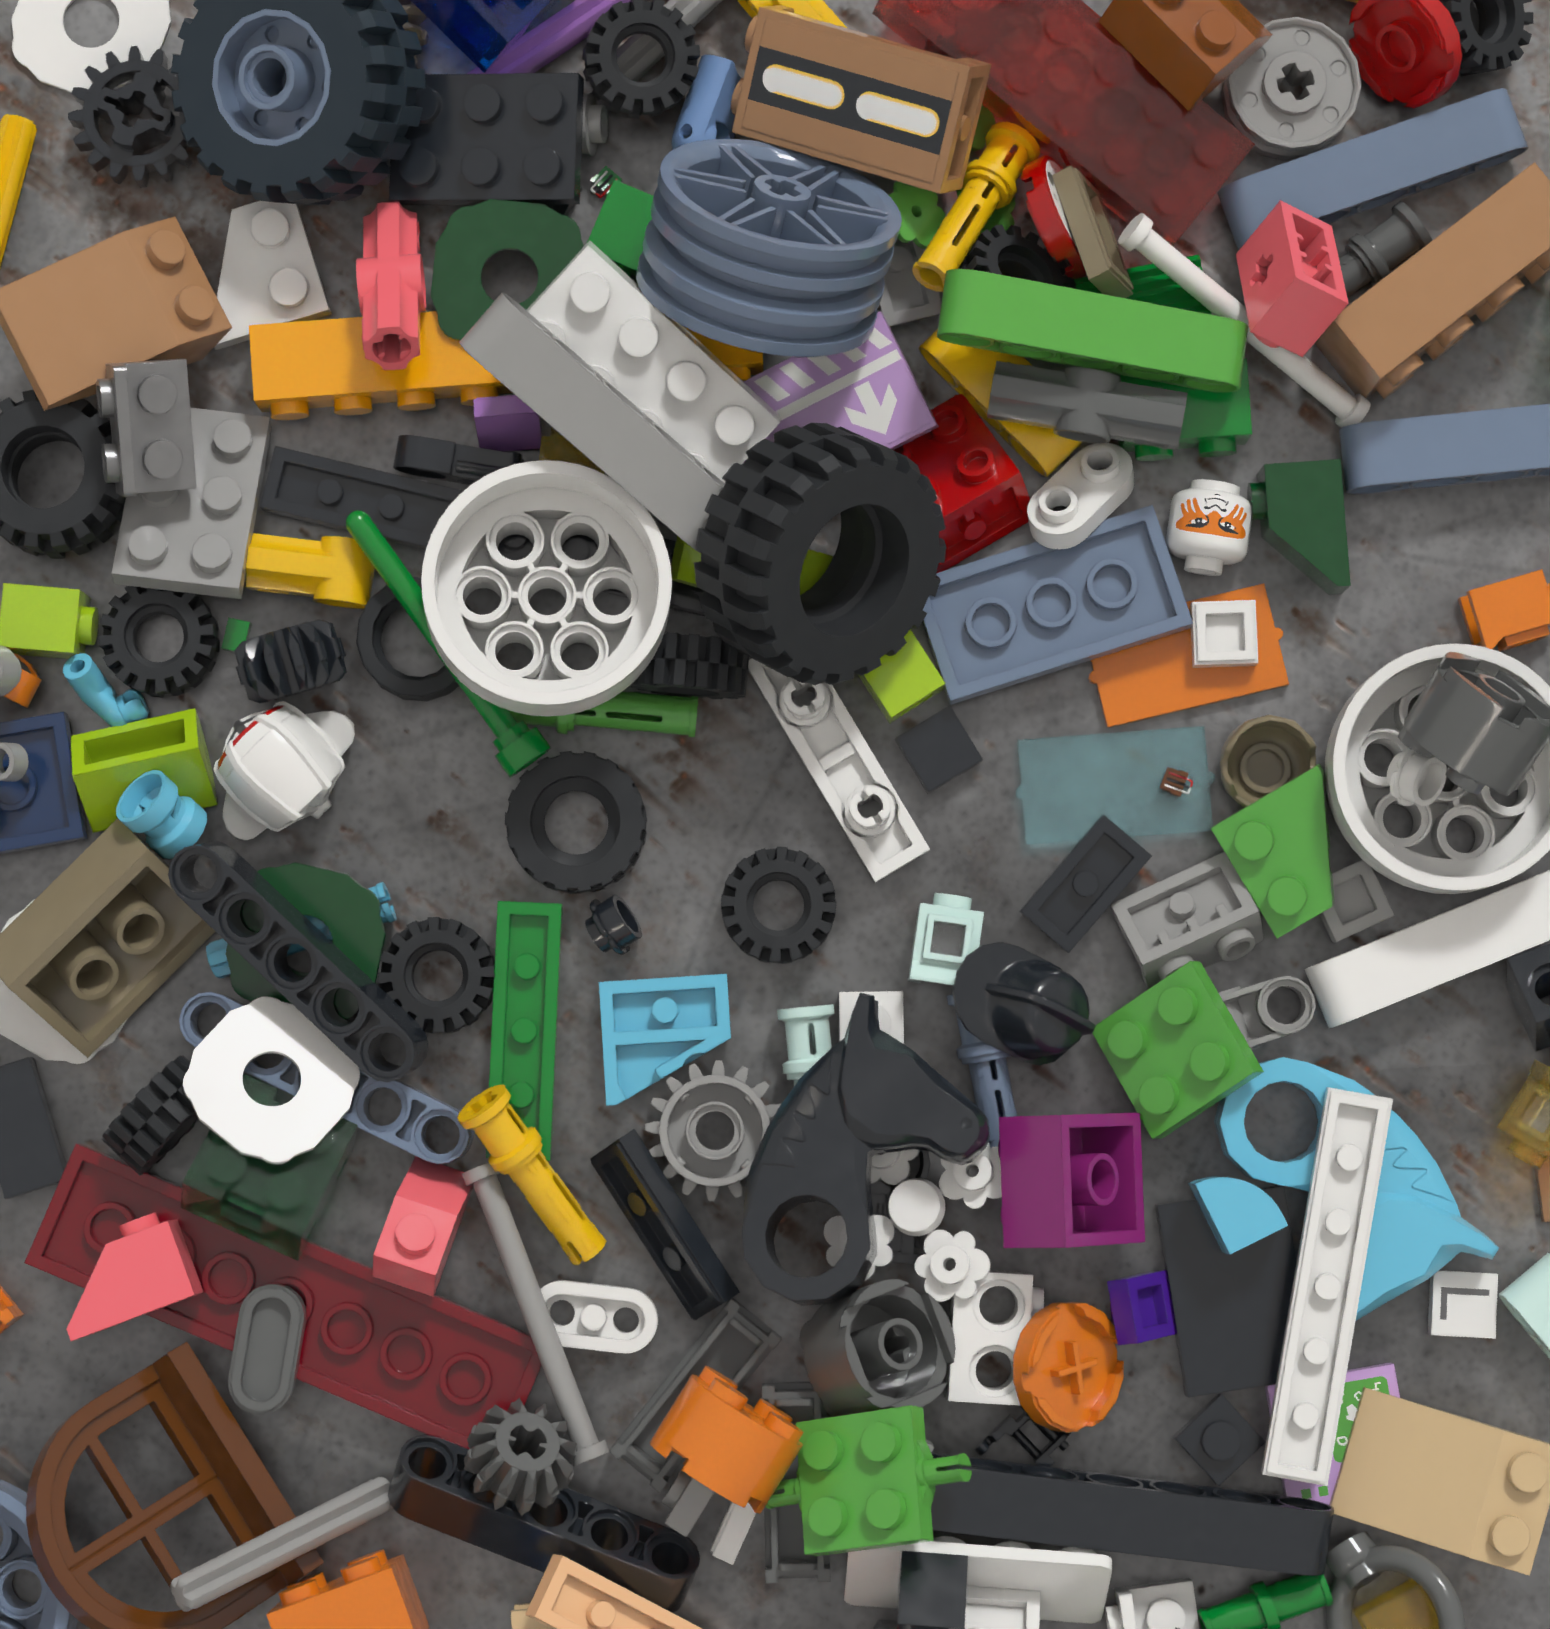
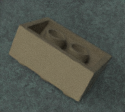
[0,818,216,1058]

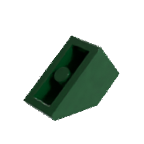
[1247,459,1351,595]

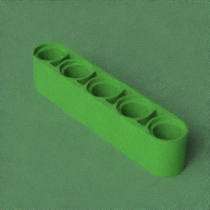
[937,269,1249,392]

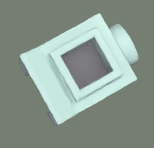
[908,893,984,986]

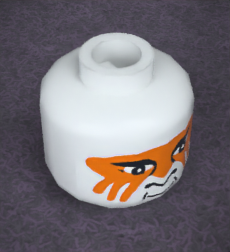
[1166,479,1252,576]

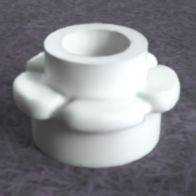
[1387,748,1447,806]

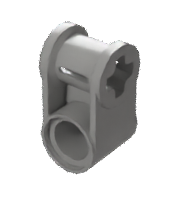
[1219,976,1316,1050]

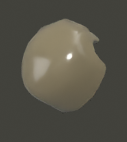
[1220,714,1317,808]

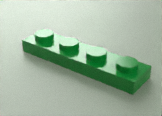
[486,901,563,1161]

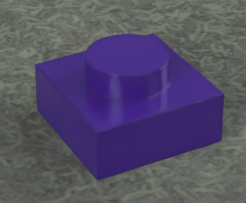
[1107,1270,1177,1345]

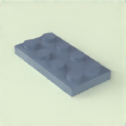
[922,505,1193,705]

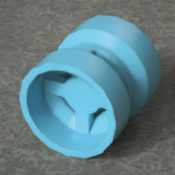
[116,770,207,859]

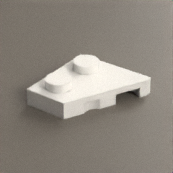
[214,201,331,350]

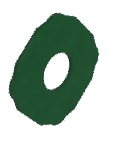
[431,199,584,341]
[226,862,386,1020]

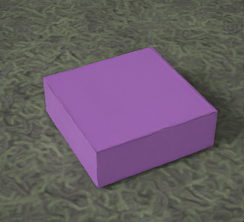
[473,395,543,452]

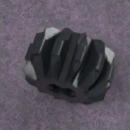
[234,619,347,703]

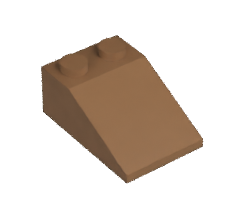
[0,216,232,411]

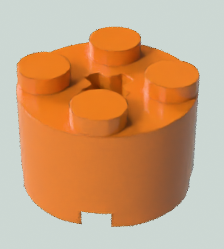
[649,1365,804,1514]

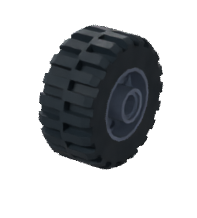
[171,0,425,205]

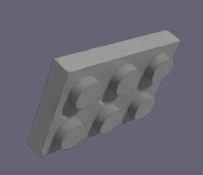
[111,408,272,599]

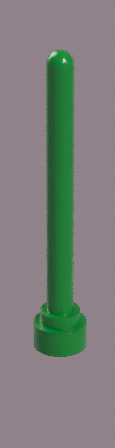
[346,510,551,778]

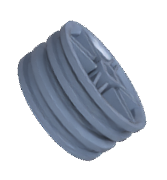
[636,139,902,357]

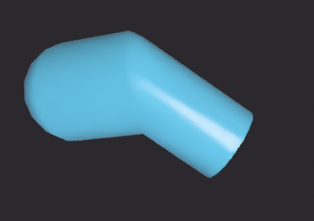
[63,653,149,727]

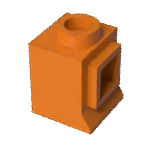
[1458,569,1550,652]

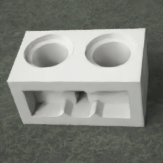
[945,1268,1044,1406]

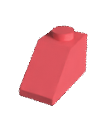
[372,1156,473,1297]
[66,1212,203,1341]

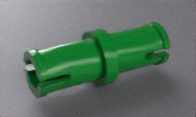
[1197,1574,1333,1629]

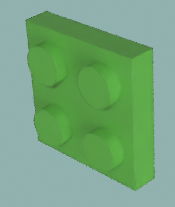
[1093,961,1264,1139]

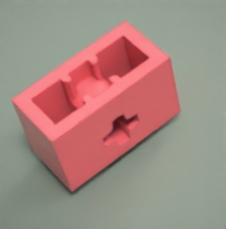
[1236,200,1349,357]

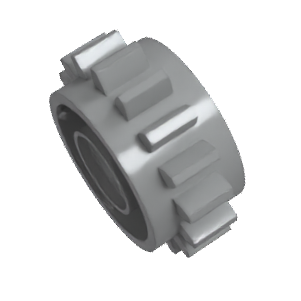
[645,1060,781,1201]

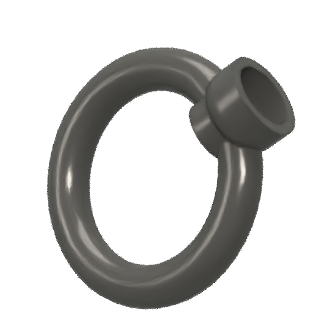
[1326,1531,1466,1629]

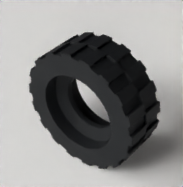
[505,751,647,894]

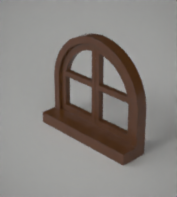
[26,1342,324,1629]

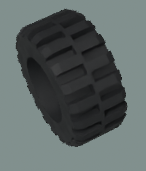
[694,423,946,685]

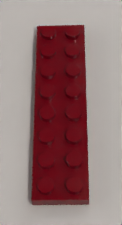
[24,1143,542,1449]

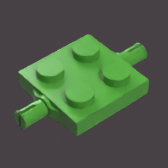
[766,1405,972,1556]

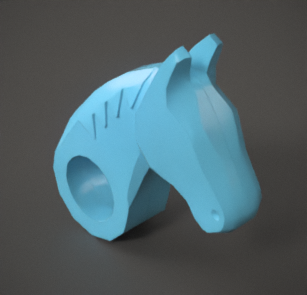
[1214,1057,1499,1321]

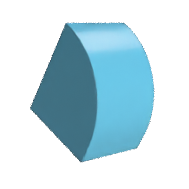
[1188,1177,1288,1255]

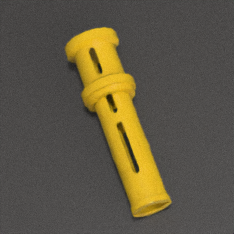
[912,122,1040,292]
[457,1084,606,1265]

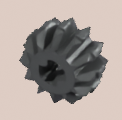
[464,1397,577,1516]

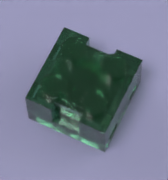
[181,1073,358,1261]

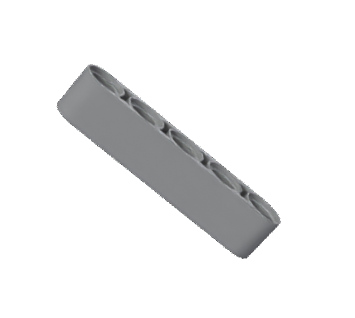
[459,292,725,553]

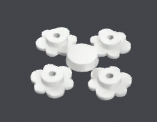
[824,1142,1002,1302]

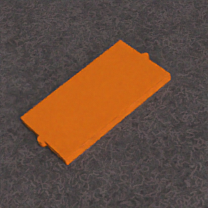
[1088,584,1289,728]

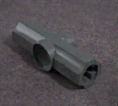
[987,361,1188,450]

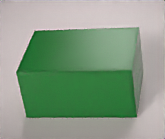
[221,617,252,652]

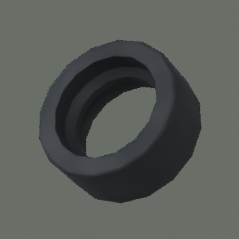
[356,577,472,702]

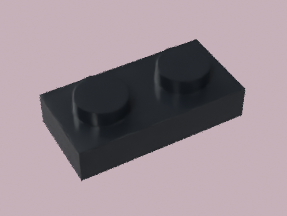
[1019,814,1152,953]

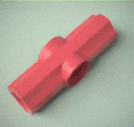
[356,201,426,370]

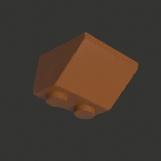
[1098,0,1272,111]

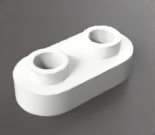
[1027,443,1134,549]
[541,1280,658,1354]

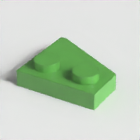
[1211,764,1335,938]

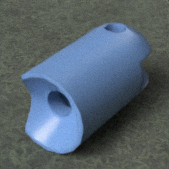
[671,55,741,150]

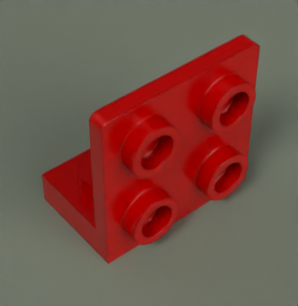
[894,394,1030,573]

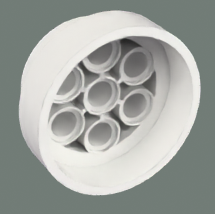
[421,460,672,716]
[1325,644,1550,894]

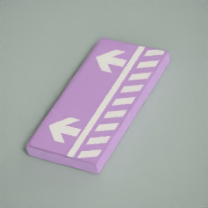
[725,311,939,484]

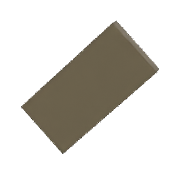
[1052,166,1134,298]

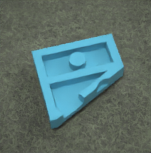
[599,974,731,1106]

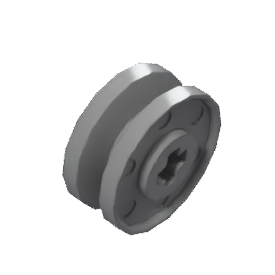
[1221,17,1361,160]

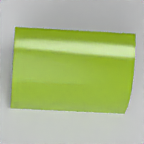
[71,708,217,833]

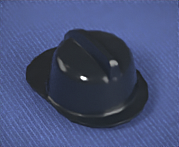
[952,942,1096,1066]

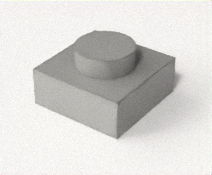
[1320,860,1395,943]
[661,1469,714,1537]

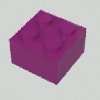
[998,1113,1145,1248]

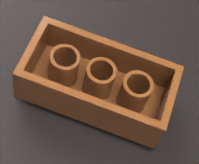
[1315,162,1550,399]

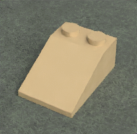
[1329,1387,1550,1576]

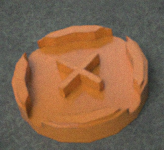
[1013,1302,1124,1433]

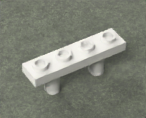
[748,659,930,883]

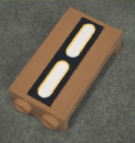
[731,5,992,194]

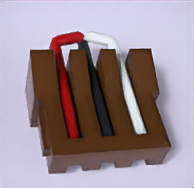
[1159,767,1193,798]

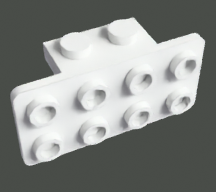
[844,1536,1112,1624]

